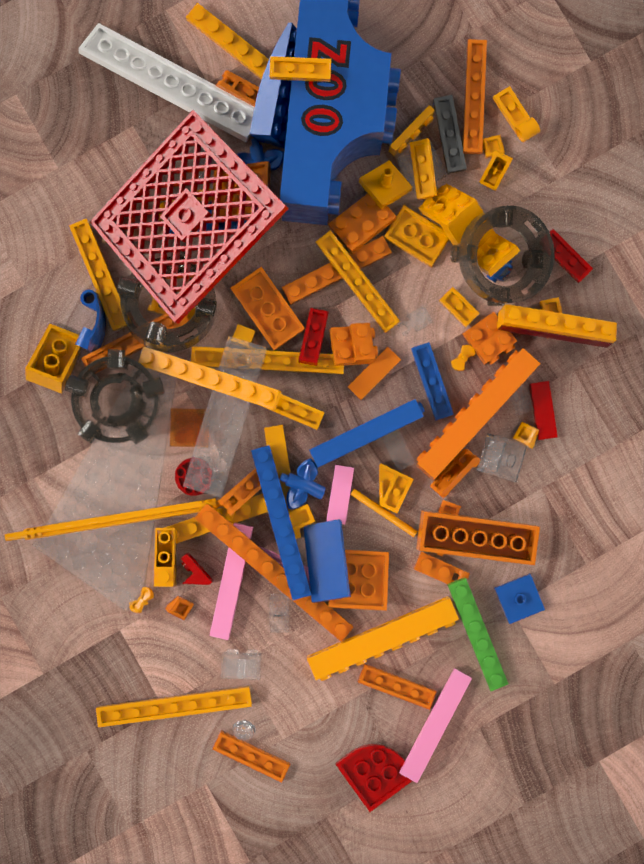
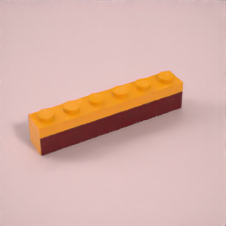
[497,304,617,348]

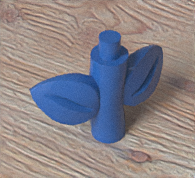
[237,138,284,170]
[279,459,326,510]

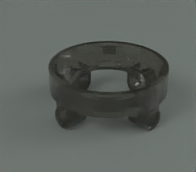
[450,205,555,306]
[117,251,217,352]

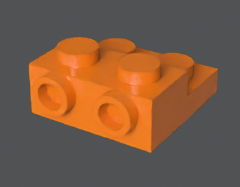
[462,312,517,365]
[329,322,378,366]

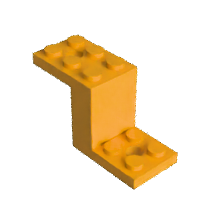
[418,183,520,277]

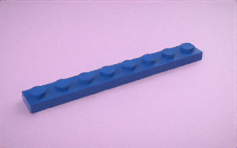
[251,445,311,600]

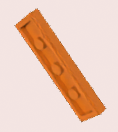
[357,663,437,710]
[212,730,290,783]

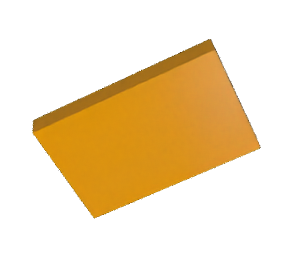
[384,205,449,268]

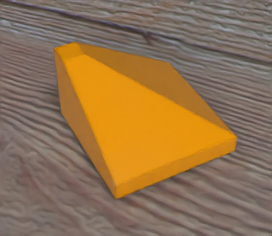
[513,422,539,449]

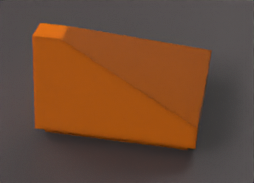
[165,596,194,620]

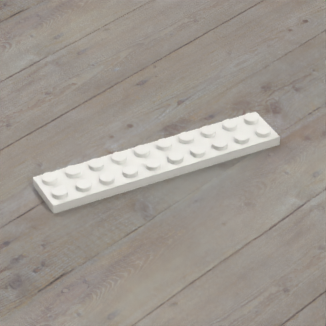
[79,23,254,142]

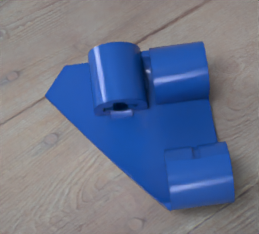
[76,289,106,351]

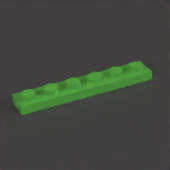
[447,577,508,691]

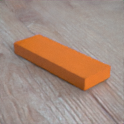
[347,347,401,400]

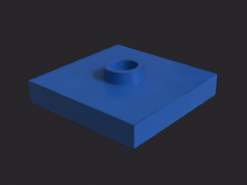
[494,573,545,624]

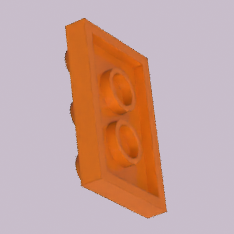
[328,193,397,254]

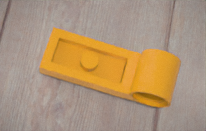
[493,86,541,143]

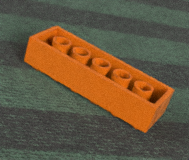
[416,510,540,566]

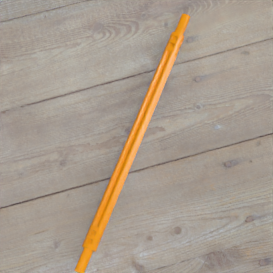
[5,497,236,541]

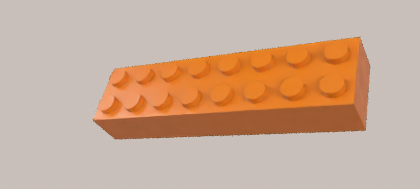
[416,348,541,481]

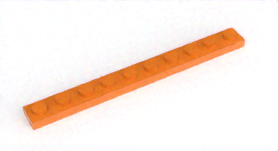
[194,503,354,642]

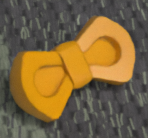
[451,345,475,371]
[129,587,154,614]

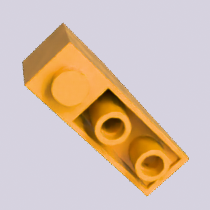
[154,528,177,587]

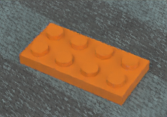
[230,266,305,351]

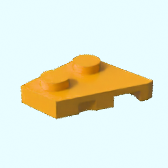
[379,463,414,513]

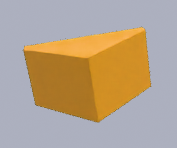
[479,150,513,191]

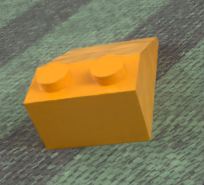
[25,323,82,394]

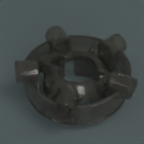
[65,349,165,445]

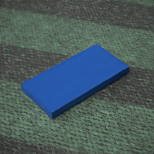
[303,519,351,603]

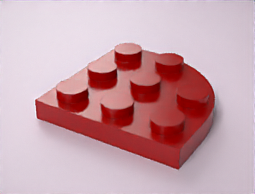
[335,744,412,812]

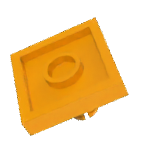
[359,160,412,209]

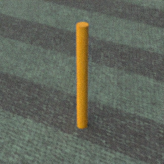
[350,488,418,537]

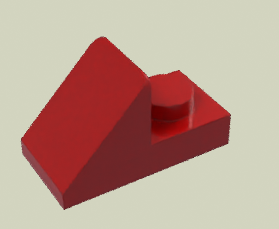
[181,552,214,585]

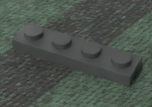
[433,95,467,174]

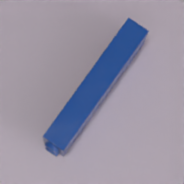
[309,399,425,467]

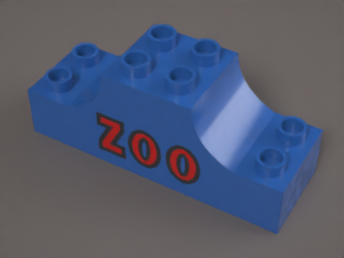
[280,0,401,225]

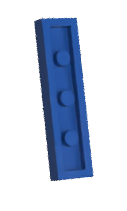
[411,342,454,421]

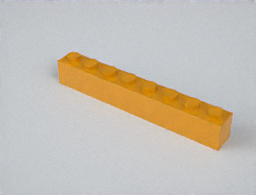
[307,596,459,681]

